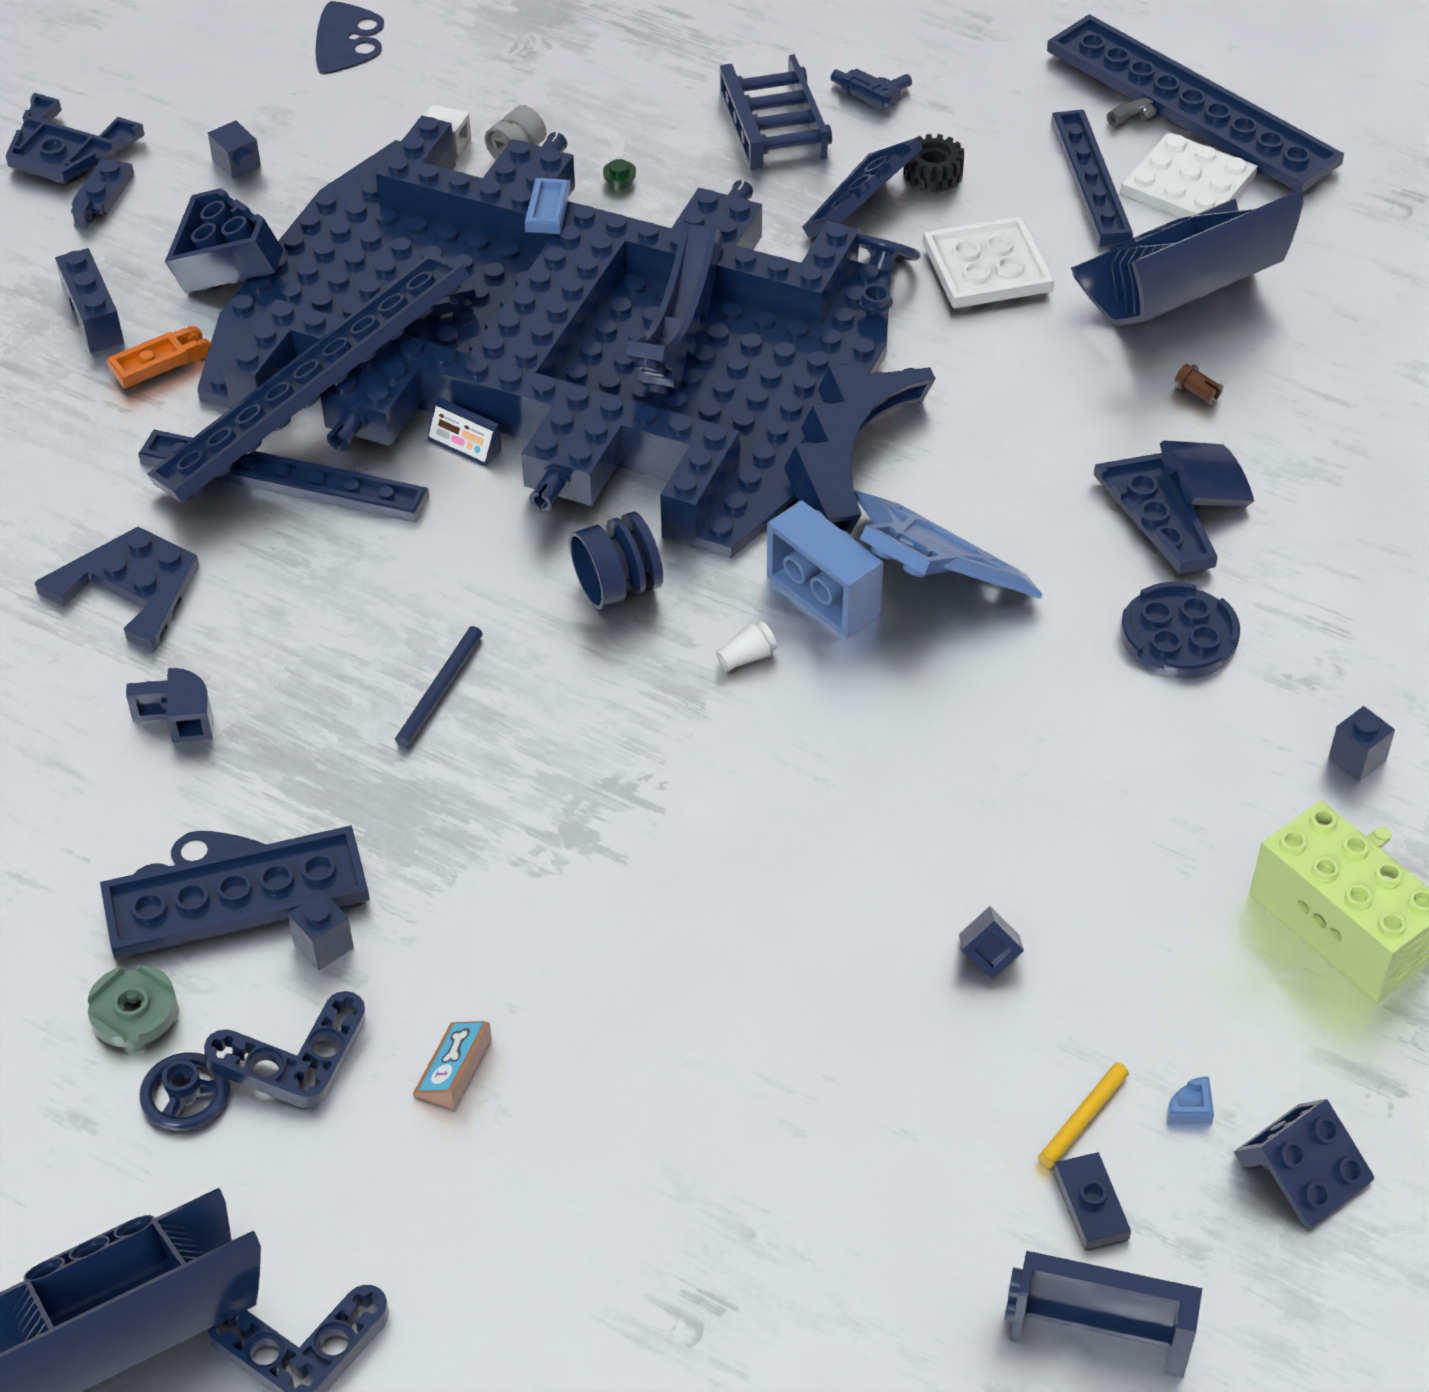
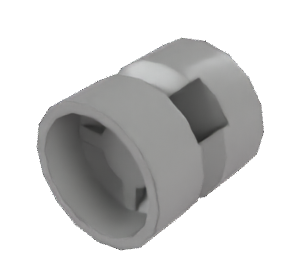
[484,105,547,160]

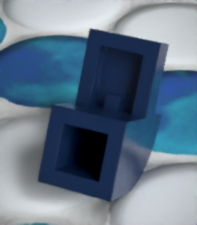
[126,668,214,743]

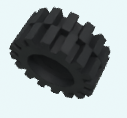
[903,134,964,193]

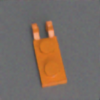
[107,325,212,389]

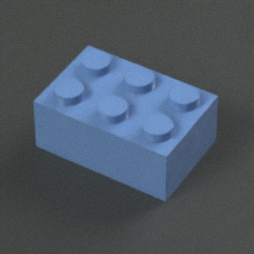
[767,500,884,639]

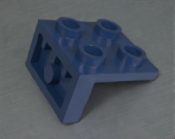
[1234,1099,1374,1227]

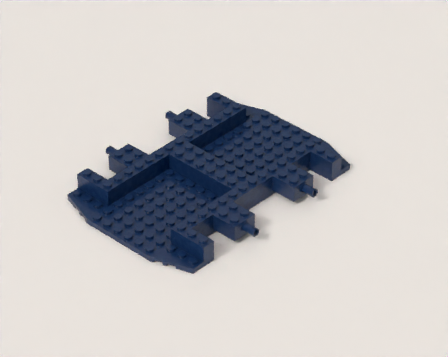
[197,115,891,558]

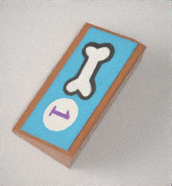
[413,1021,492,1110]

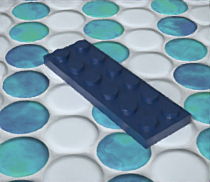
[100,825,370,959]

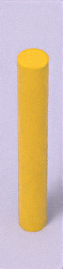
[1038,1063,1129,1168]

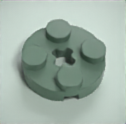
[88,965,179,1052]

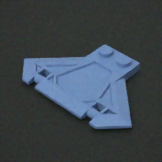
[854,490,1043,599]

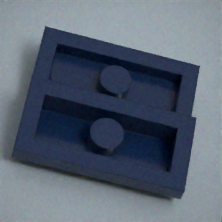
[1160,440,1255,508]

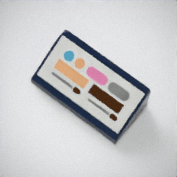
[428,397,502,466]

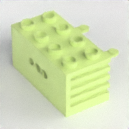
[1249,800,1429,1004]

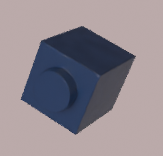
[208,120,261,179]
[1328,706,1395,782]
[287,891,354,971]

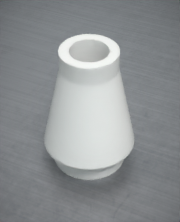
[716,620,777,671]

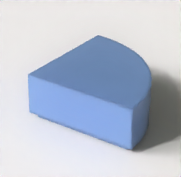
[1166,1076,1214,1124]

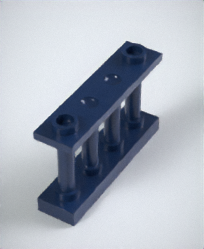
[719,54,832,170]

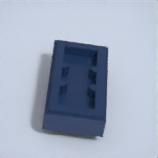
[1054,1152,1131,1250]

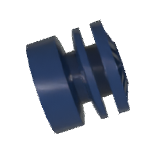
[569,511,663,609]

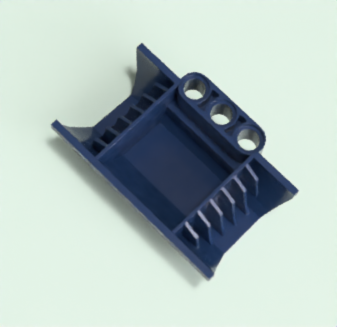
[1071,191,1304,326]
[0,1188,261,1392]

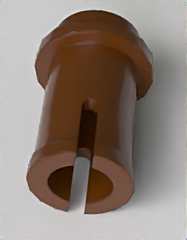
[1175,364,1224,405]

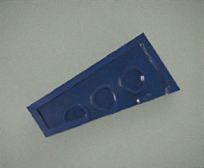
[802,138,923,238]

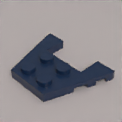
[6,93,145,183]
[34,527,199,652]

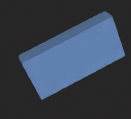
[525,178,570,234]

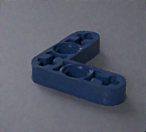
[204,991,365,1108]
[207,1285,389,1392]

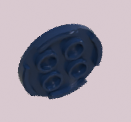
[1120,582,1240,678]

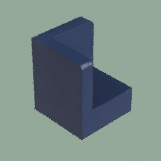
[959,906,1024,980]

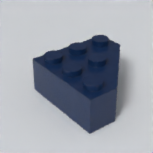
[165,188,283,293]

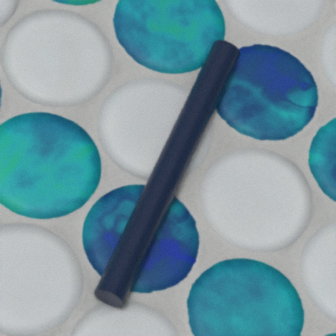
[395,626,483,748]

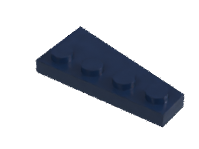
[1093,453,1218,574]

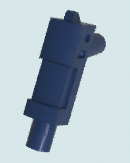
[830,68,912,112]

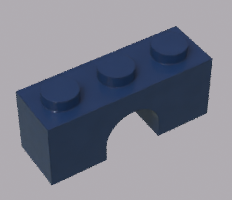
[55,248,124,353]

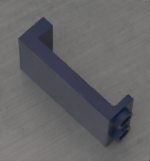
[1004,1250,1203,1378]

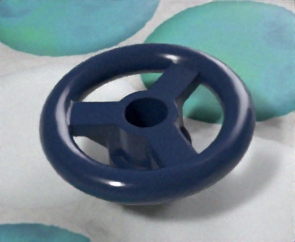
[859,235,920,273]
[139,1052,230,1131]

